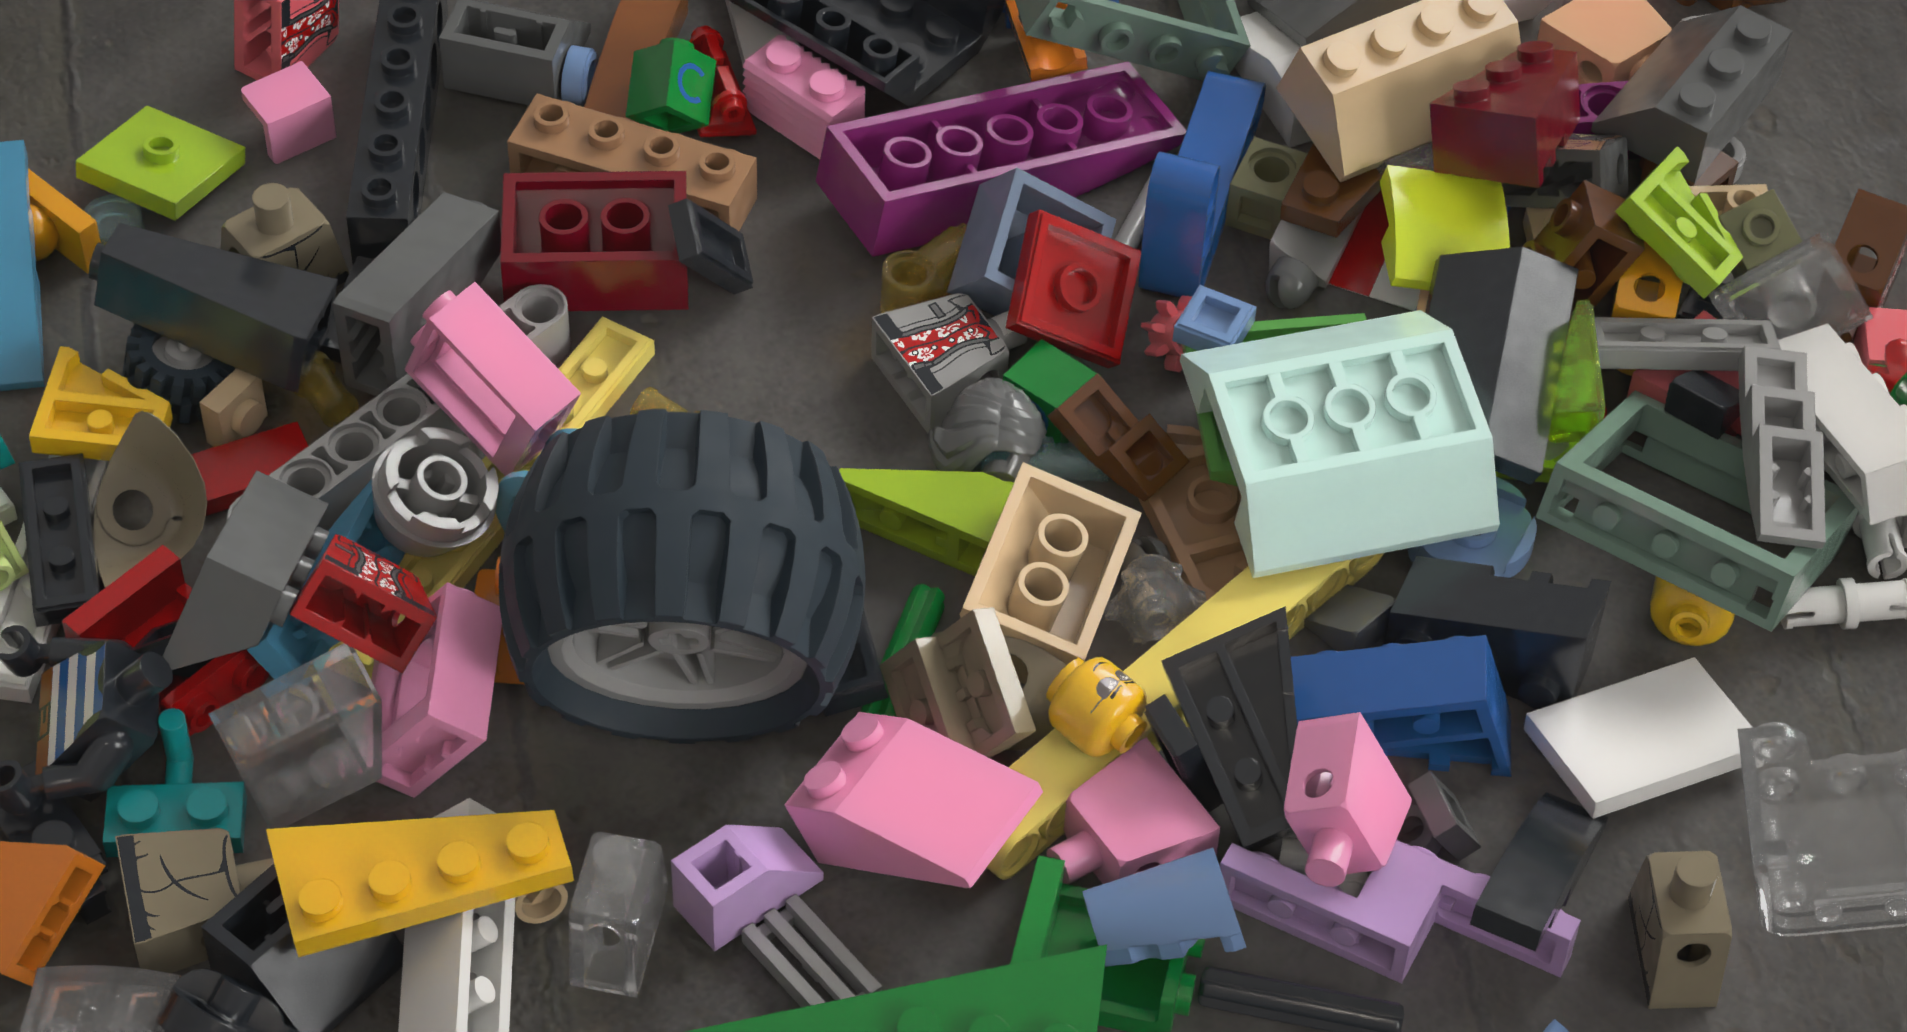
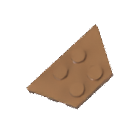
[1138,424,1248,611]

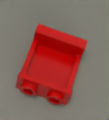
[62,545,269,737]

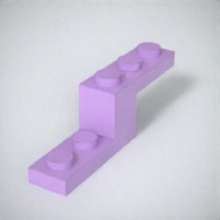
[1220,840,1581,984]

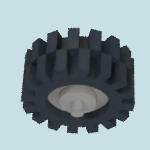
[122,324,236,423]

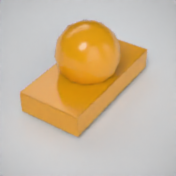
[28,168,101,274]

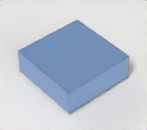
[1172,285,1257,351]

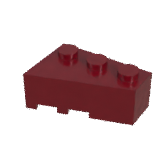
[1429,41,1580,188]

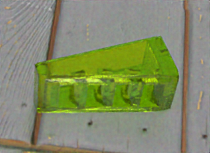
[1549,300,1605,443]

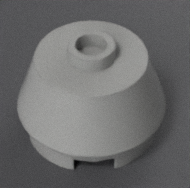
[372,427,499,557]

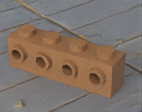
[507,94,757,231]

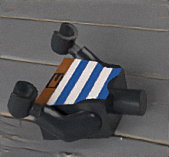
[0,625,173,814]

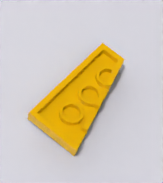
[266,810,574,958]

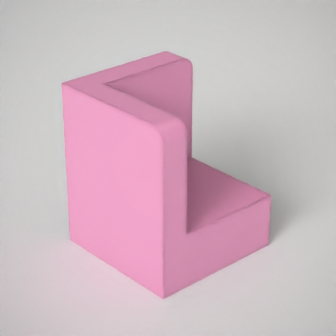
[241,61,336,164]

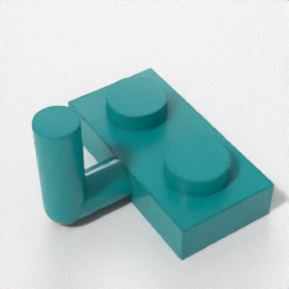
[103,708,247,857]

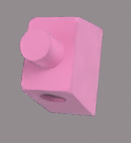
[1284,712,1412,887]
[1046,737,1220,884]

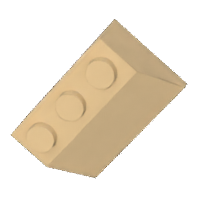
[959,462,1142,684]

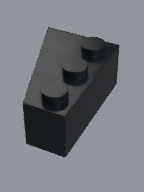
[1384,556,1612,709]
[1161,606,1297,851]

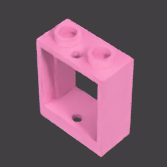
[404,282,581,476]
[357,582,502,798]

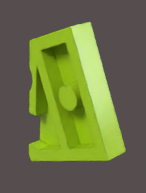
[1615,146,1743,299]

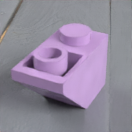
[671,825,824,952]

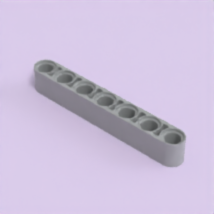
[227,284,571,531]

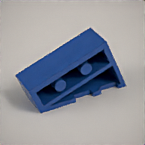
[1291,635,1512,777]

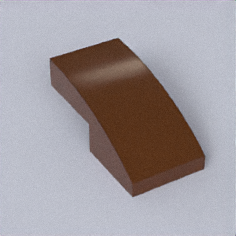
[1047,373,1190,502]

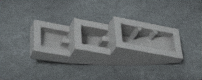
[1738,345,1826,549]

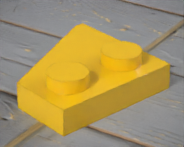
[29,346,173,461]

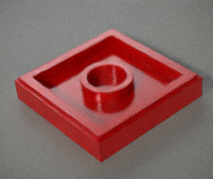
[1005,209,1141,368]

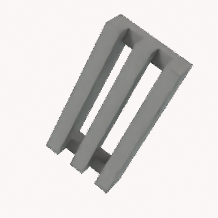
[742,894,882,1007]

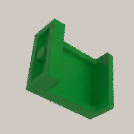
[1010,855,1205,1032]

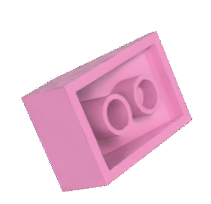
[784,712,1043,889]

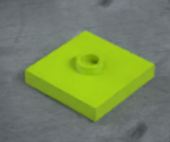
[76,105,246,221]

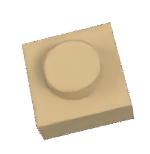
[199,368,268,447]

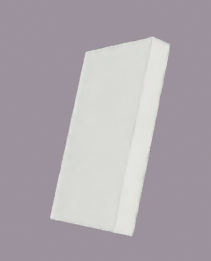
[1524,657,1766,819]

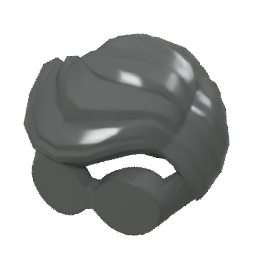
[928,378,1047,482]

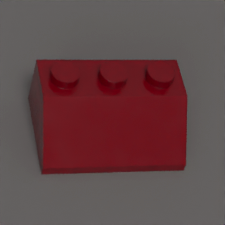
[500,171,689,311]

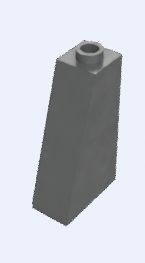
[332,192,501,396]

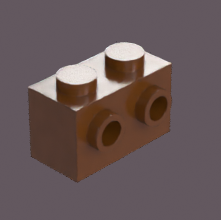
[1522,180,1645,333]

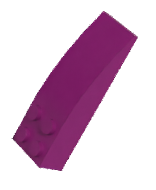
[815,62,1187,257]

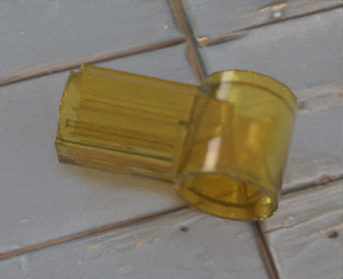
[880,223,967,314]

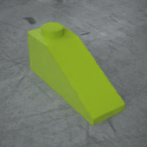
[839,468,1014,577]

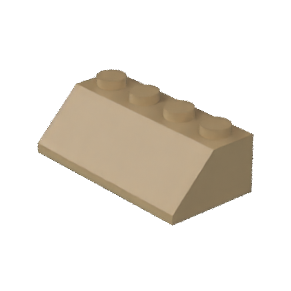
[1276,0,1521,182]

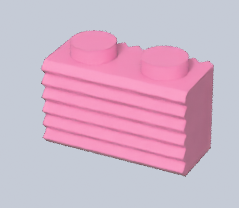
[742,35,865,159]

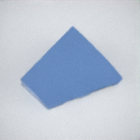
[1082,848,1246,967]

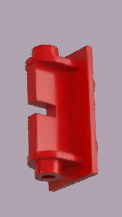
[689,25,757,137]

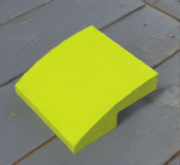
[1380,165,1510,291]

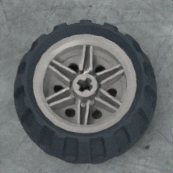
[499,409,866,744]

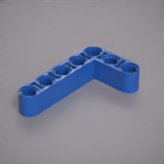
[1138,71,1266,298]

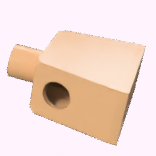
[1537,0,1672,84]

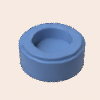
[561,45,598,106]

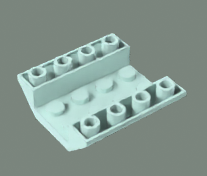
[1180,310,1500,578]

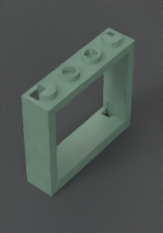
[1015,0,1251,81]
[1536,390,1858,632]

